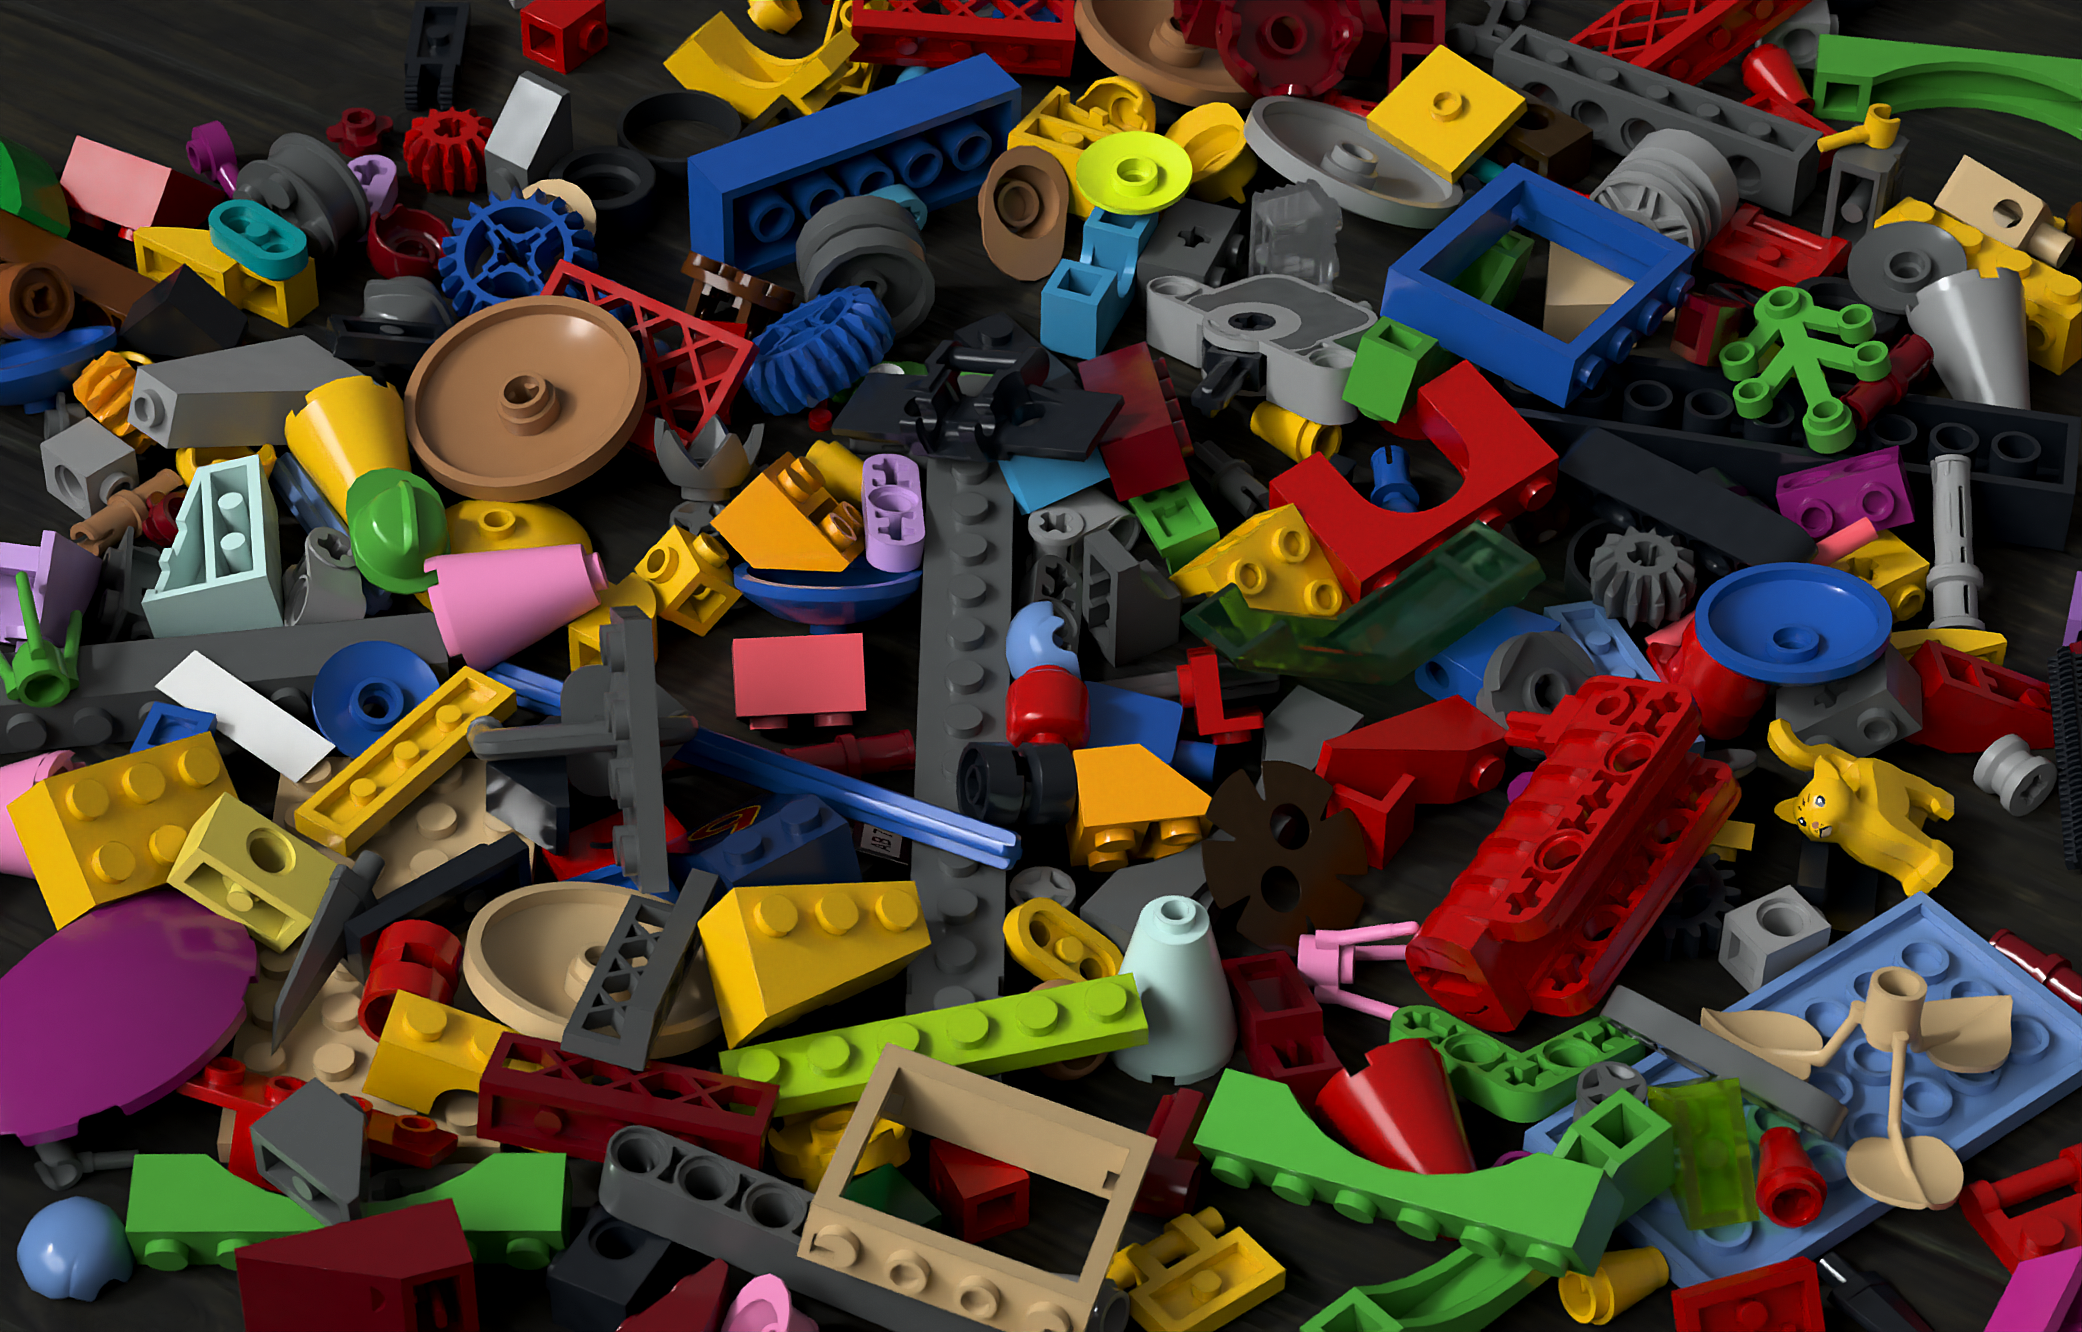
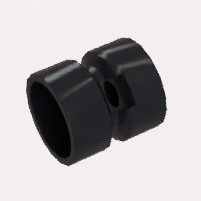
[956,742,1077,828]

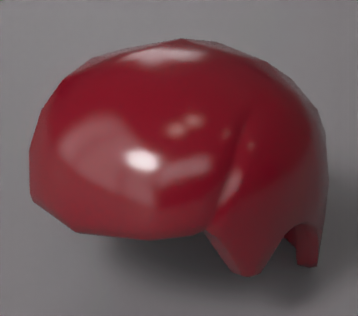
[367,203,453,282]

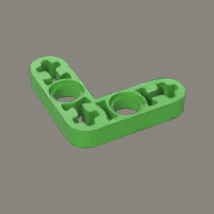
[1389,1005,1646,1123]

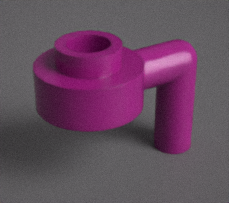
[186,120,240,200]

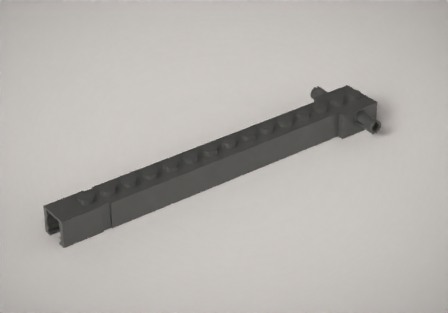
[850,374,1040,1144]

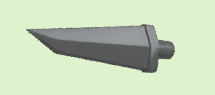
[271,850,385,1056]

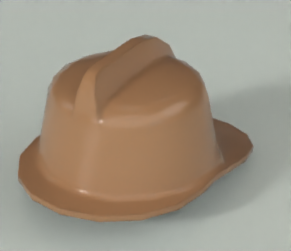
[978,145,1069,281]

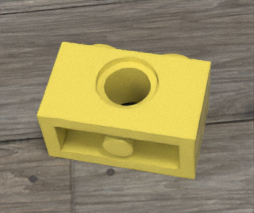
[166,792,338,955]

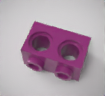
[1776,445,1915,543]

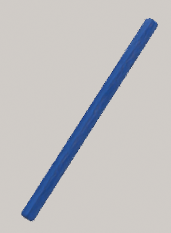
[485,661,1024,871]

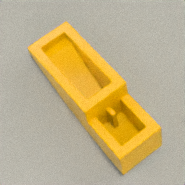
[133,227,319,329]

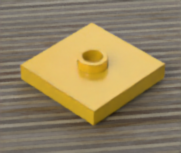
[1366,44,1527,185]

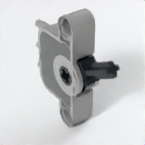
[1146,274,1378,425]

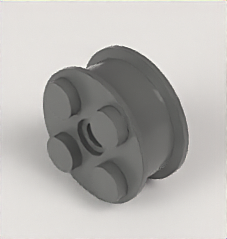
[233,133,371,270]

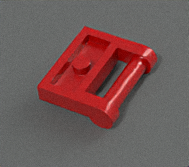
[1702,203,1852,292]
[1959,1142,2082,1276]

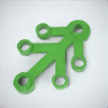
[1719,286,1892,454]

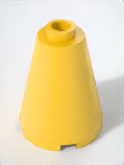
[284,375,412,527]

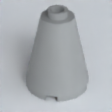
[1905,267,2031,410]

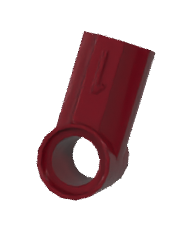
[1133,1088,1210,1221]

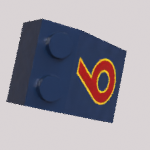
[666,793,863,908]

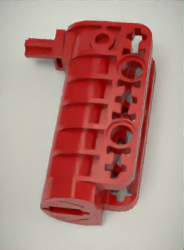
[1405,675,1742,1032]

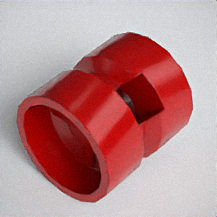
[357,919,465,1043]

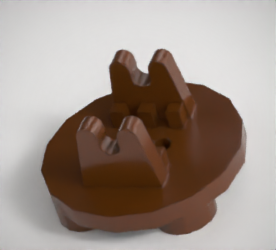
[680,250,796,342]

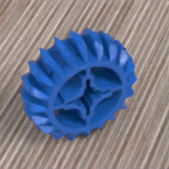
[438,186,599,319]
[743,285,896,416]

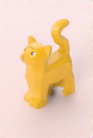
[1767,718,1954,897]

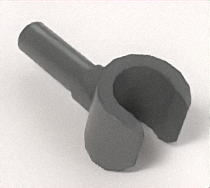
[34,1138,139,1191]

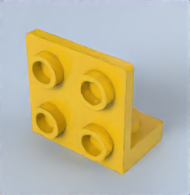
[1168,503,1354,669]

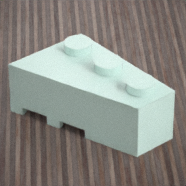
[141,454,285,639]

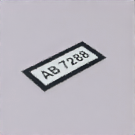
[852,821,912,865]

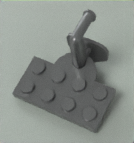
[466,605,699,894]

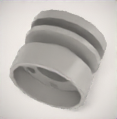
[1589,128,1739,261]

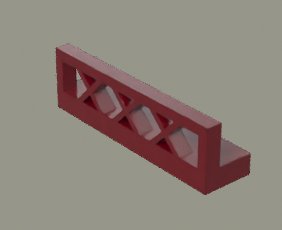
[476,1031,780,1172]

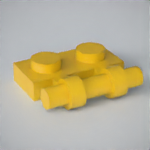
[1107,1206,1286,1332]

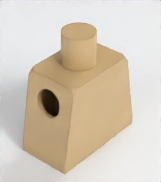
[1934,155,2075,269]
[1543,241,1675,348]

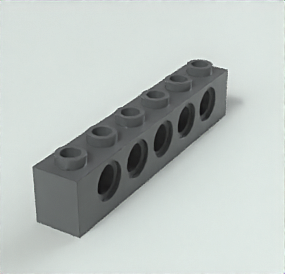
[1492,25,1824,216]

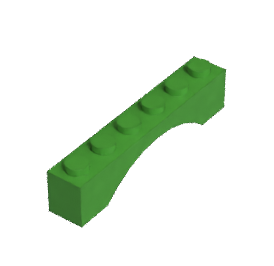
[1811,34,2082,141]
[1341,230,1535,424]
[1193,1068,1625,1278]
[1300,1087,1676,1332]
[125,1153,573,1271]

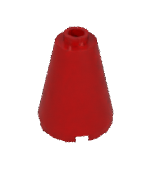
[1313,1037,1478,1241]

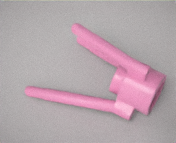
[1297,921,1420,1021]

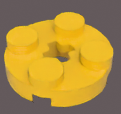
[768,1101,912,1194]

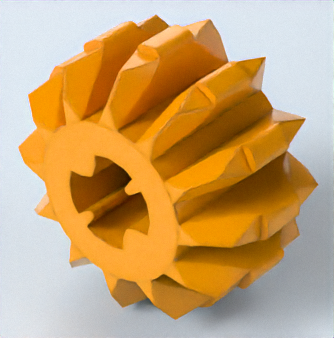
[72,351,158,455]

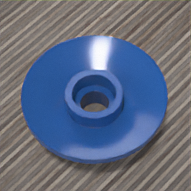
[312,641,440,759]

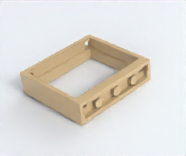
[797,1042,1157,1332]

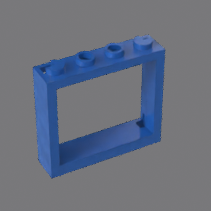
[1380,163,1696,408]

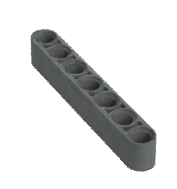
[598,1125,1071,1332]

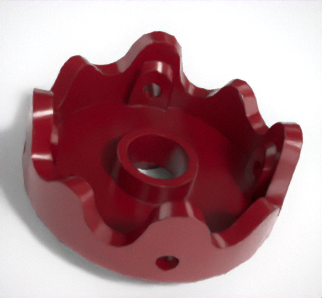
[1215,0,1363,100]

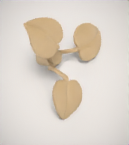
[1700,966,2013,1210]

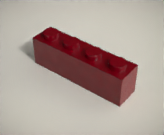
[1077,341,1195,502]

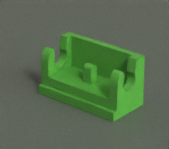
[1127,480,1221,576]

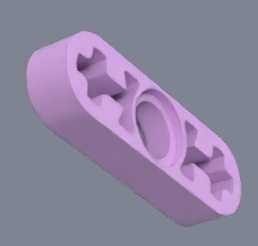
[861,454,925,573]

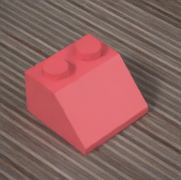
[732,633,866,731]

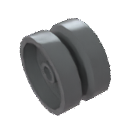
[796,195,935,342]

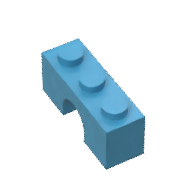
[1040,206,1158,360]

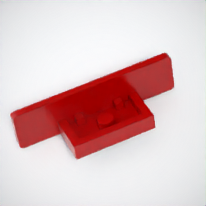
[176,1057,459,1194]

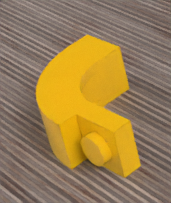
[663,11,859,124]

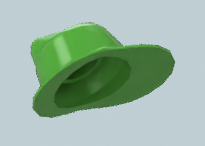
[346,468,451,595]

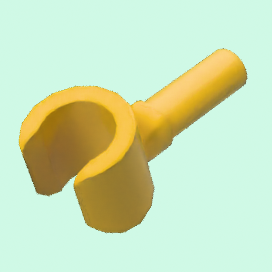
[1817,103,1901,153]

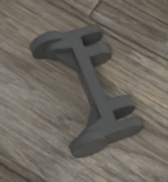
[1445,0,1531,60]

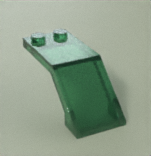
[1180,519,1547,686]

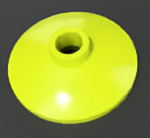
[1076,131,1192,215]

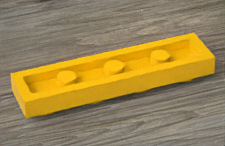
[294,665,517,858]

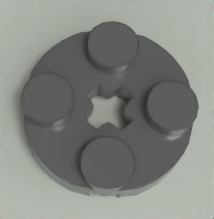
[1476,630,1597,762]

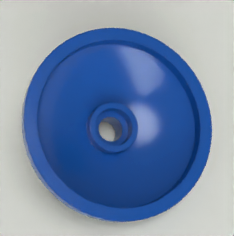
[0,326,118,414]
[734,553,923,635]
[1695,562,1892,687]

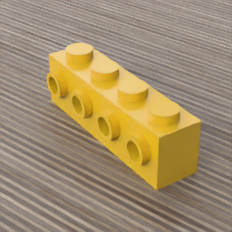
[1874,196,2082,376]

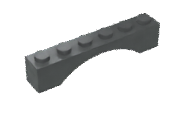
[1080,685,1364,958]

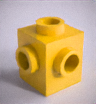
[634,524,742,637]

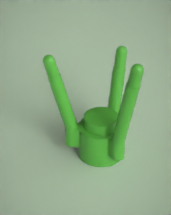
[0,571,83,708]

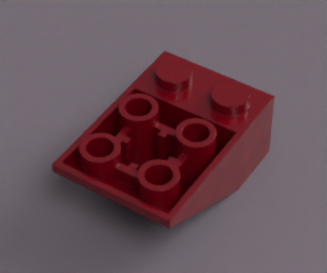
[234,1197,480,1332]

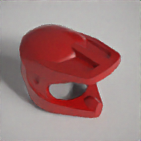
[1645,615,1771,740]

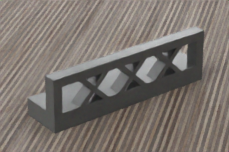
[560,868,719,1072]

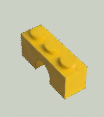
[362,989,594,1153]

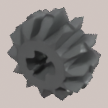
[1589,526,1697,629]

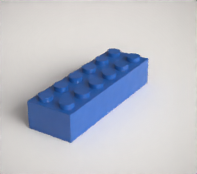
[687,53,1022,276]

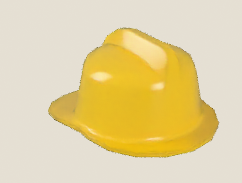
[1164,102,1258,204]

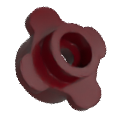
[326,108,393,158]
[142,491,186,548]

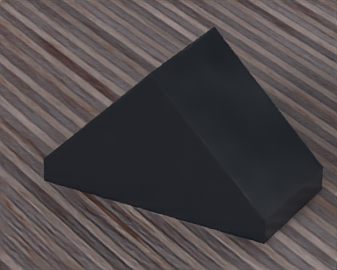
[116,263,249,358]
[486,716,570,856]

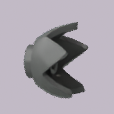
[654,414,764,502]

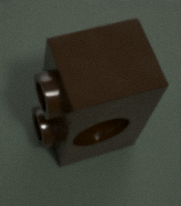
[1482,82,1594,188]

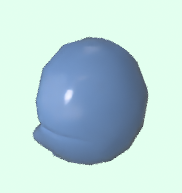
[1006,601,1082,681]
[17,1196,136,1301]

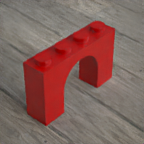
[1269,359,1559,616]

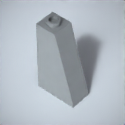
[127,335,381,449]

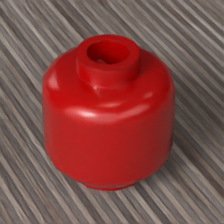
[1005,665,1091,755]

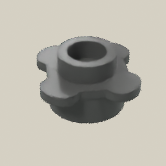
[44,391,86,441]

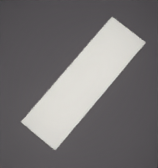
[155,650,336,783]

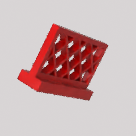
[849,0,1076,77]
[1568,0,1813,86]
[540,258,760,465]

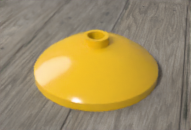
[414,499,593,612]

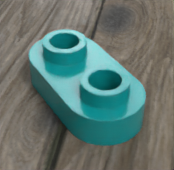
[208,199,309,281]

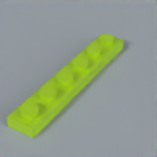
[718,972,1149,1117]

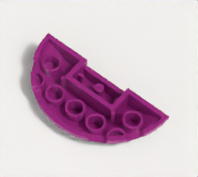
[0,888,260,1146]

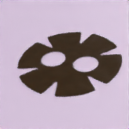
[1201,760,1368,956]

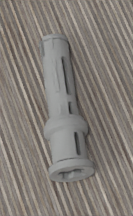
[1926,454,1985,631]

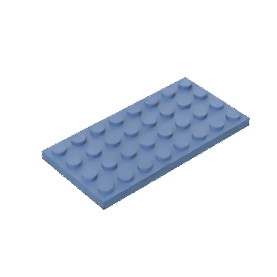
[1523,891,2082,1288]

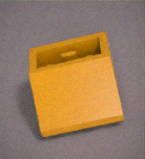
[710,451,866,572]
[1065,744,1213,872]

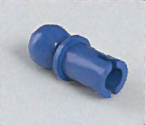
[1370,445,1419,513]

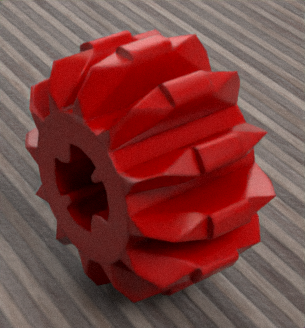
[403,106,494,196]

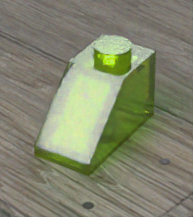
[1647,1076,1760,1231]

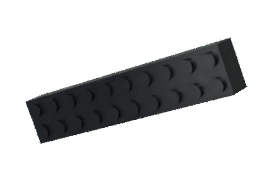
[1469,354,2081,551]

